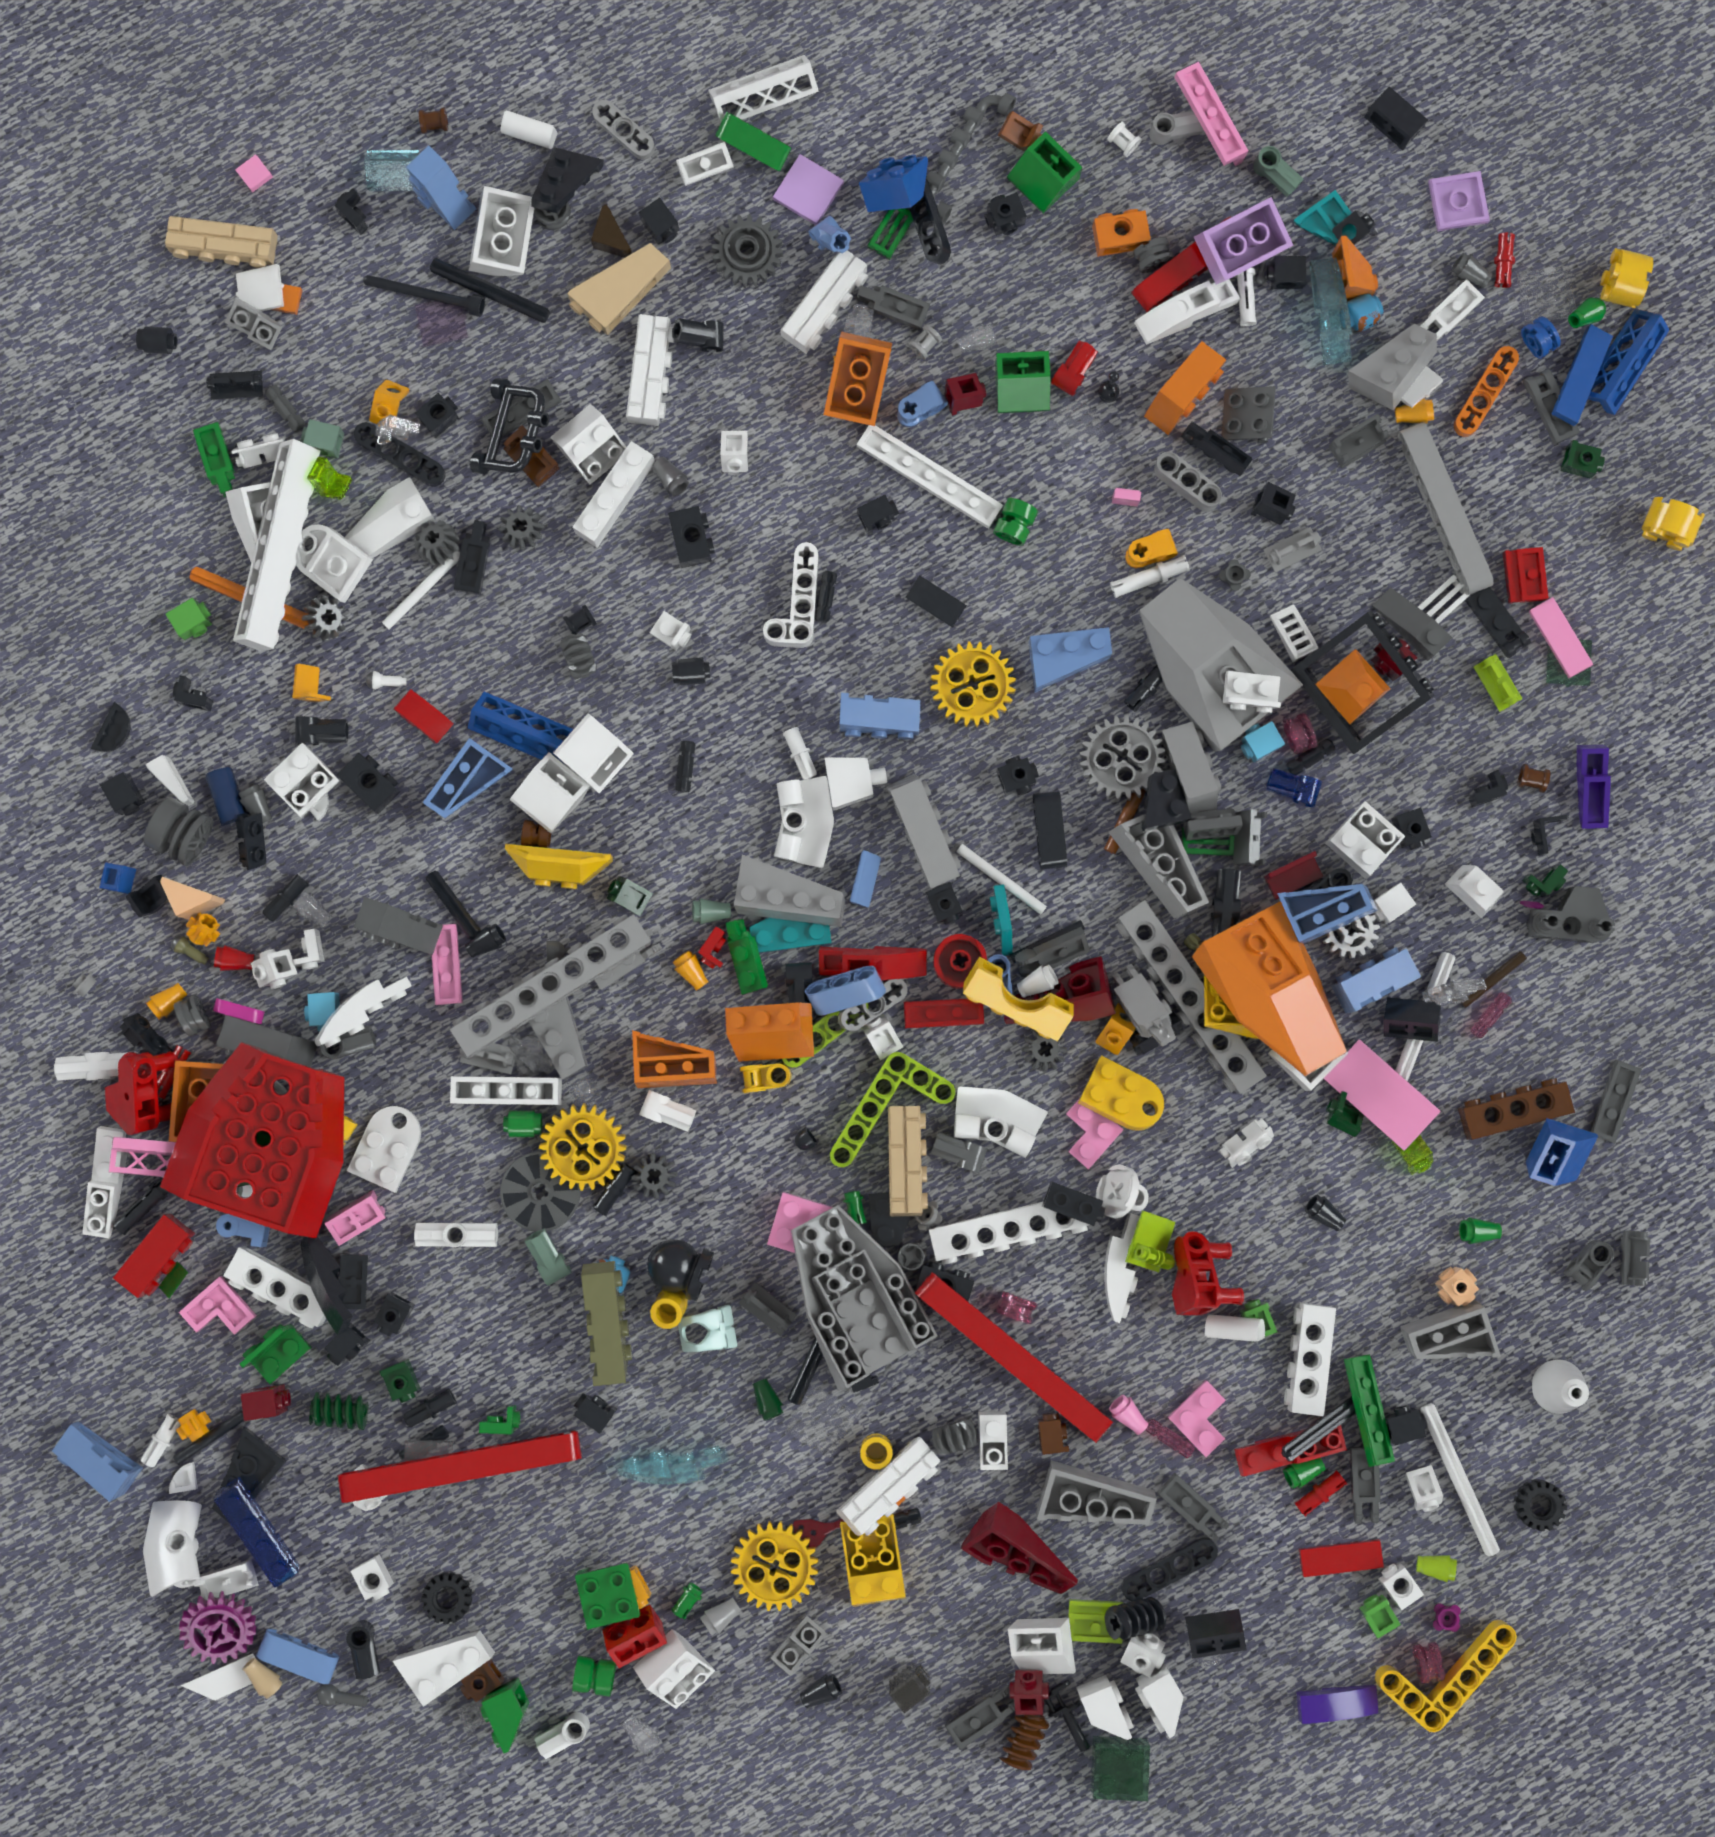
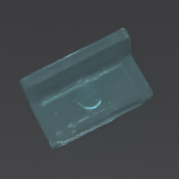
[364,150,419,191]

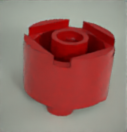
[933,934,987,989]

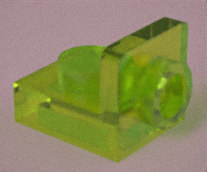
[307,457,352,500]
[1392,1135,1434,1175]

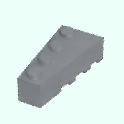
[885,774,961,888]
[1109,814,1209,919]
[734,855,845,927]
[512,966,588,1080]
[1036,1460,1157,1525]

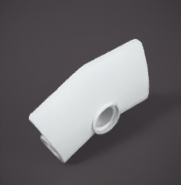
[774,776,834,868]
[954,1087,1048,1158]
[143,1501,202,1597]

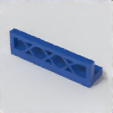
[1588,309,1669,415]
[468,691,574,765]

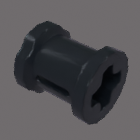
[563,605,597,635]

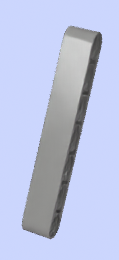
[1397,422,1493,595]

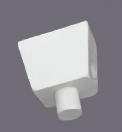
[825,757,887,810]
[1445,865,1504,918]

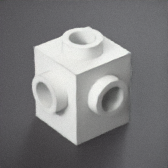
[251,949,297,989]
[1120,1633,1166,1677]

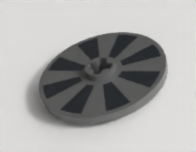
[500,1151,581,1232]

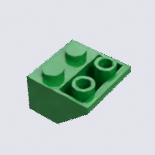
[1007,131,1082,214]
[995,351,1050,413]
[480,1677,529,1754]

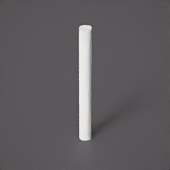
[382,551,460,630]
[956,844,1047,915]

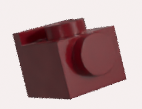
[944,373,986,415]

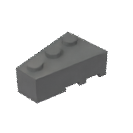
[216,1015,317,1067]

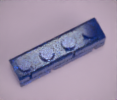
[214,1477,299,1588]

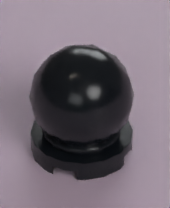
[647,1239,714,1301]

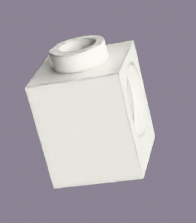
[1372,883,1416,924]
[351,1554,394,1600]
[1378,1564,1424,1610]

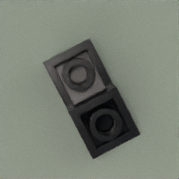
[905,575,967,628]

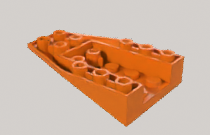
[1192,901,1347,1076]

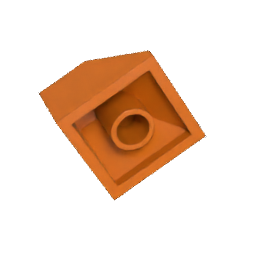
[1332,236,1378,303]
[1315,649,1390,724]

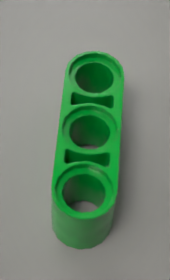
[715,112,792,172]

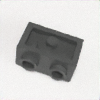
[1183,809,1243,841]

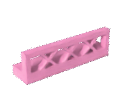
[1174,62,1248,166]
[109,1137,176,1177]

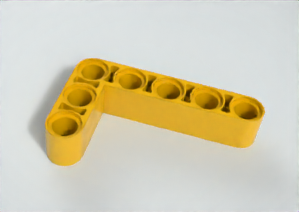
[1375,1620,1517,1732]

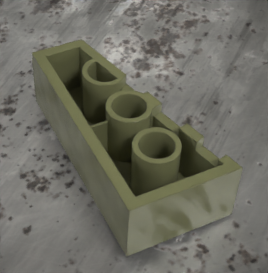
[581,1261,633,1386]

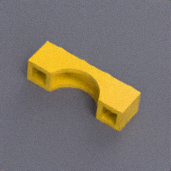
[963,957,1074,1041]

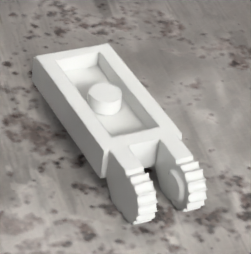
[1420,279,1485,341]

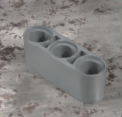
[1154,452,1222,512]

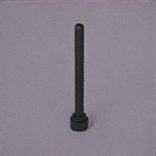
[363,275,485,317]

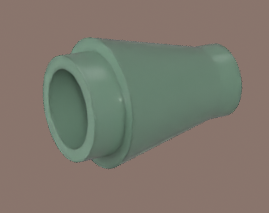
[692,898,731,925]

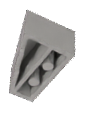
[1348,324,1437,410]

